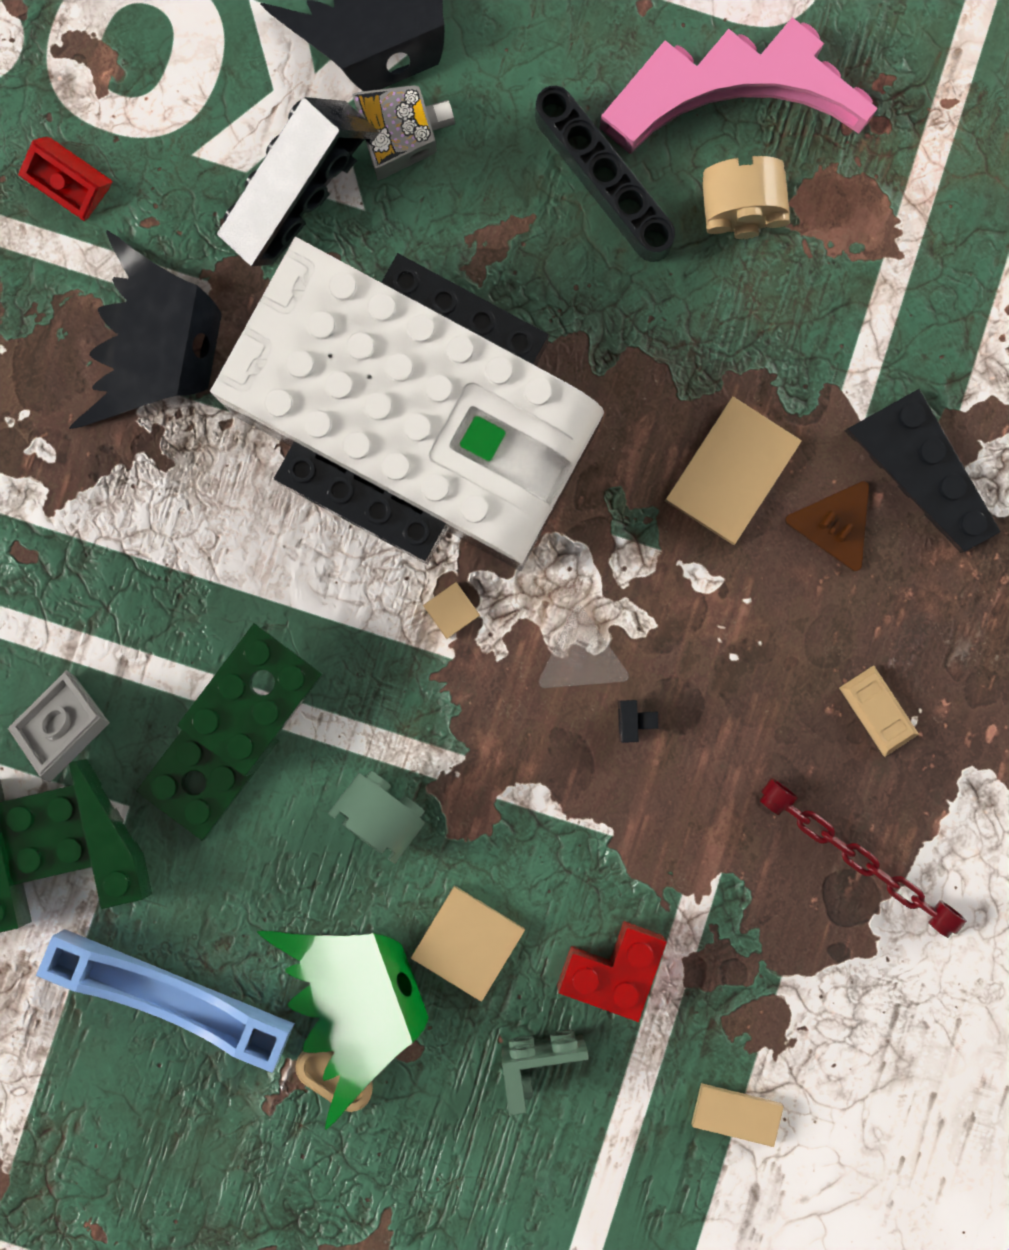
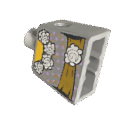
[352,85,455,180]

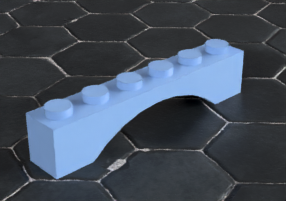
[36,929,295,1073]

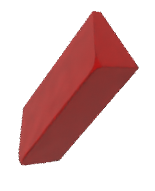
[18,136,113,221]

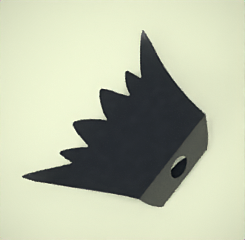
[260,0,445,91]
[69,230,222,429]

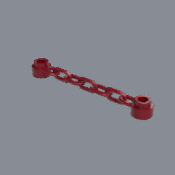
[760,778,967,938]

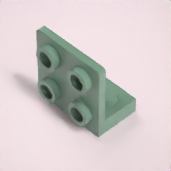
[501,1030,589,1115]

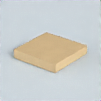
[411,885,525,1002]

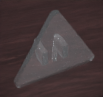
[539,605,629,688]

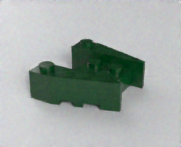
[0,759,152,933]

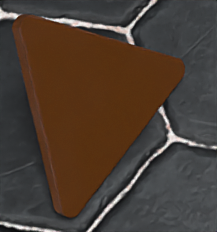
[785,481,869,571]

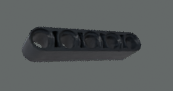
[535,85,675,262]

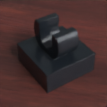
[618,700,659,743]

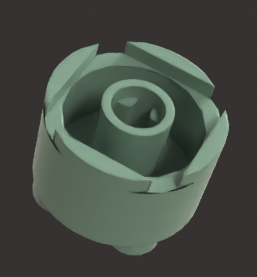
[328,771,425,864]

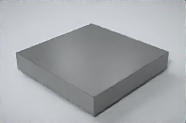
[8,670,109,783]

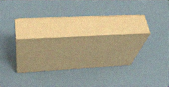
[691,1083,784,1147]

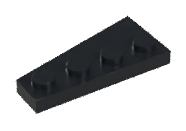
[845,389,1001,553]

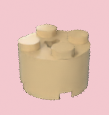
[702,156,790,239]

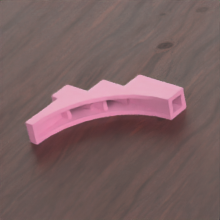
[599,17,878,154]

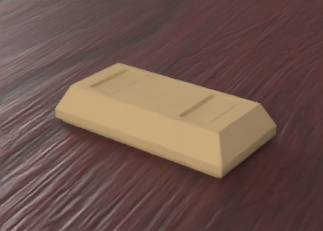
[839,665,919,757]

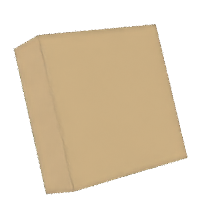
[423,582,480,639]

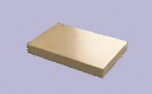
[665,396,802,545]

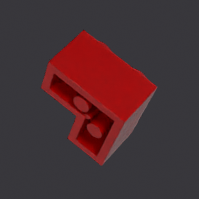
[557,921,667,1022]

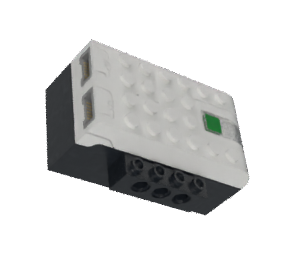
[210,237,604,571]

